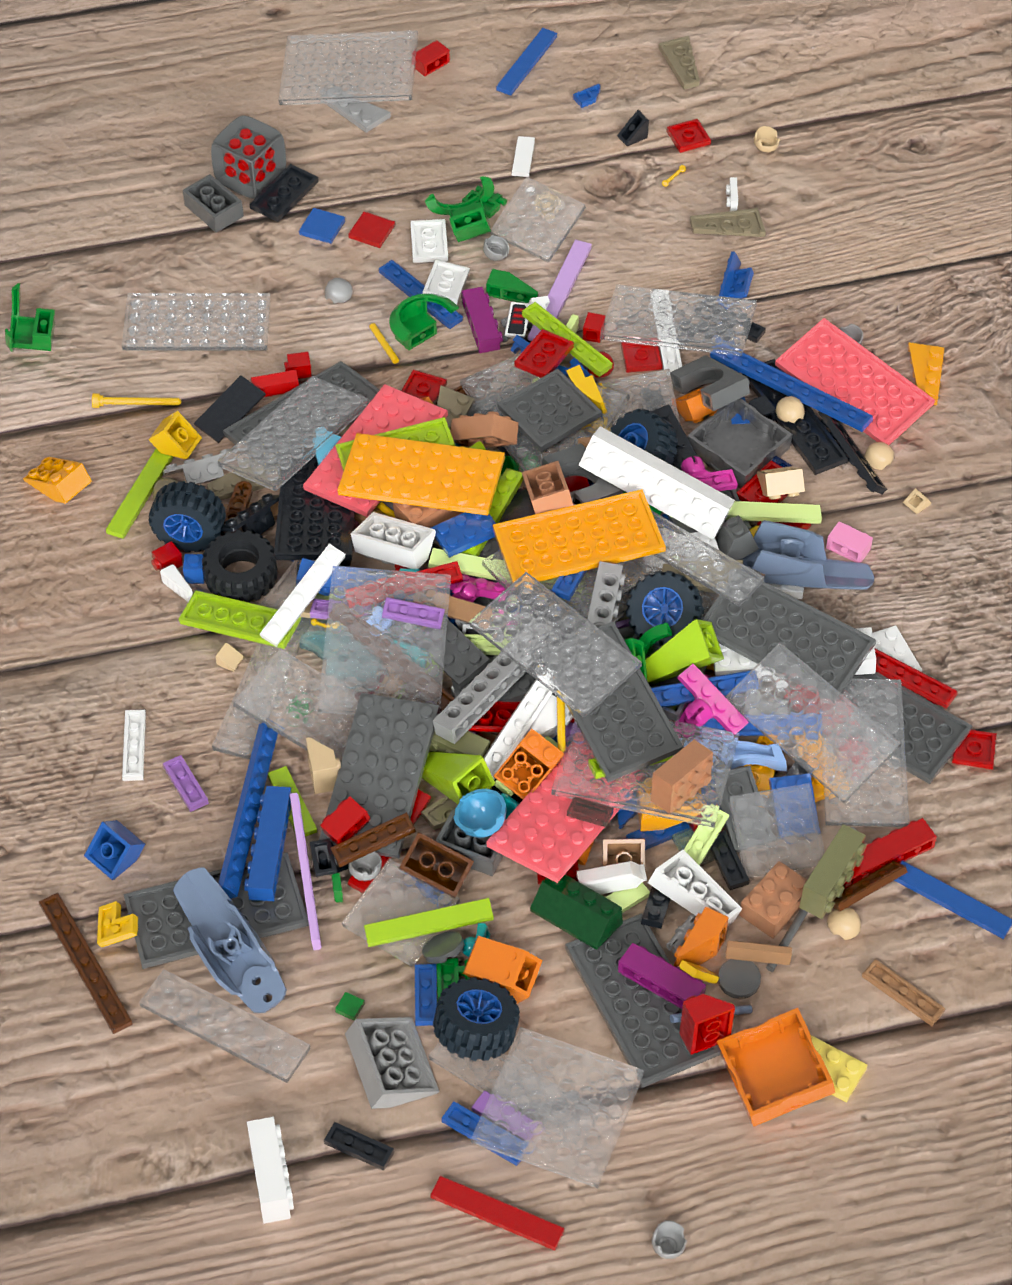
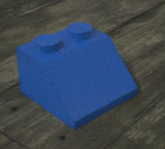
[84,820,145,880]

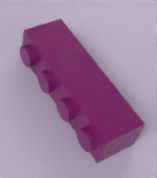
[462,287,503,353]
[618,943,706,1009]

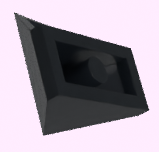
[617,109,649,146]
[309,838,349,877]

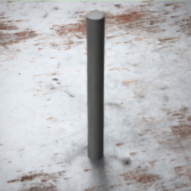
[766,908,808,972]

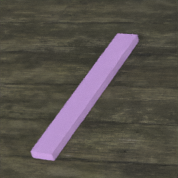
[528,240,592,341]
[290,793,322,950]

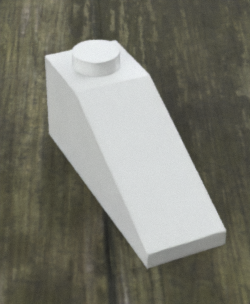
[518,695,573,745]

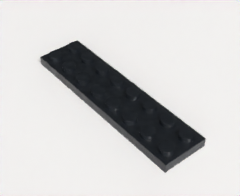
[742,359,848,475]

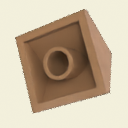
[602,838,645,867]

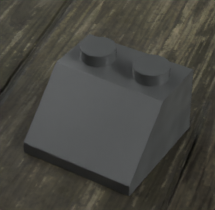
[716,515,759,561]

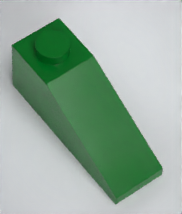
[486,269,538,303]

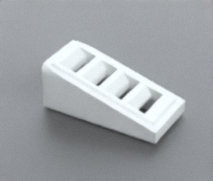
[160,564,193,602]

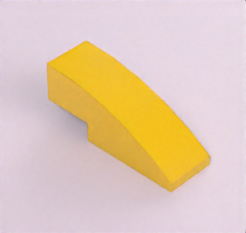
[566,365,608,414]

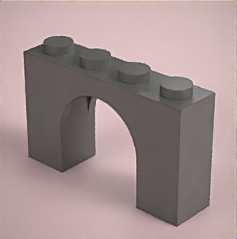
[670,355,750,411]
[542,443,623,505]

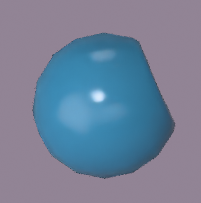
[453,789,507,838]

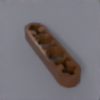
[220,481,253,536]

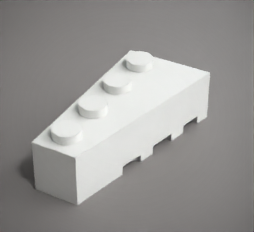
[648,850,742,926]

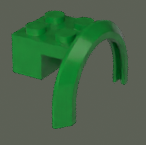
[425,176,494,243]
[5,283,55,352]
[389,293,459,351]
[624,623,672,680]

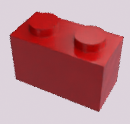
[412,40,450,77]
[320,796,371,844]

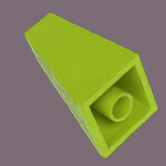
[645,619,724,684]
[422,752,495,804]

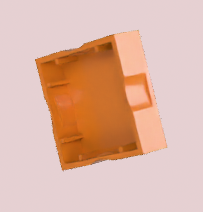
[717,1008,835,1127]

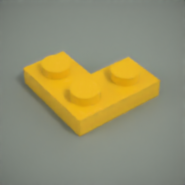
[97,901,138,947]

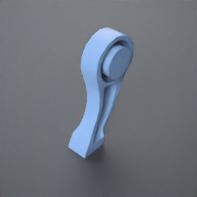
[686,736,787,775]

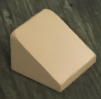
[903,488,931,514]
[216,643,244,672]

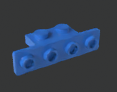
[717,251,754,311]

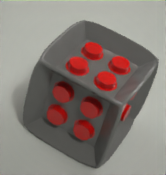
[211,115,286,199]

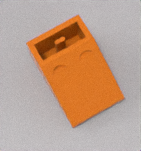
[493,728,564,800]
[673,907,729,973]
[463,936,543,1004]

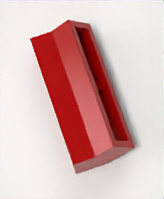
[251,370,299,397]

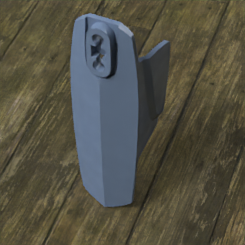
[741,520,874,590]
[173,867,287,1013]

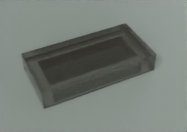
[567,797,614,827]

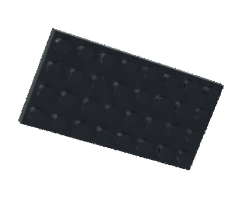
[274,452,355,560]

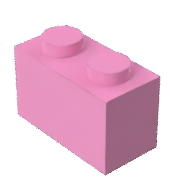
[826,522,873,563]

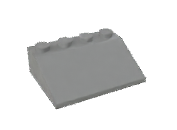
[345,1017,439,1109]

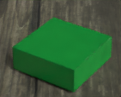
[332,873,343,903]
[335,992,365,1021]

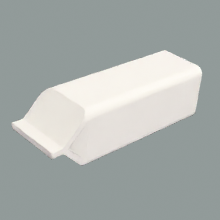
[577,861,647,894]

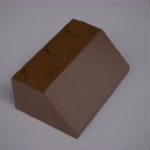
[399,832,474,898]

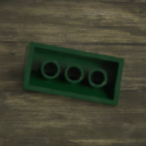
[530,874,623,950]

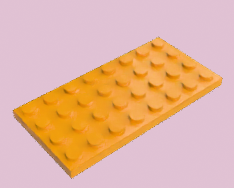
[337,433,505,515]
[493,489,666,588]

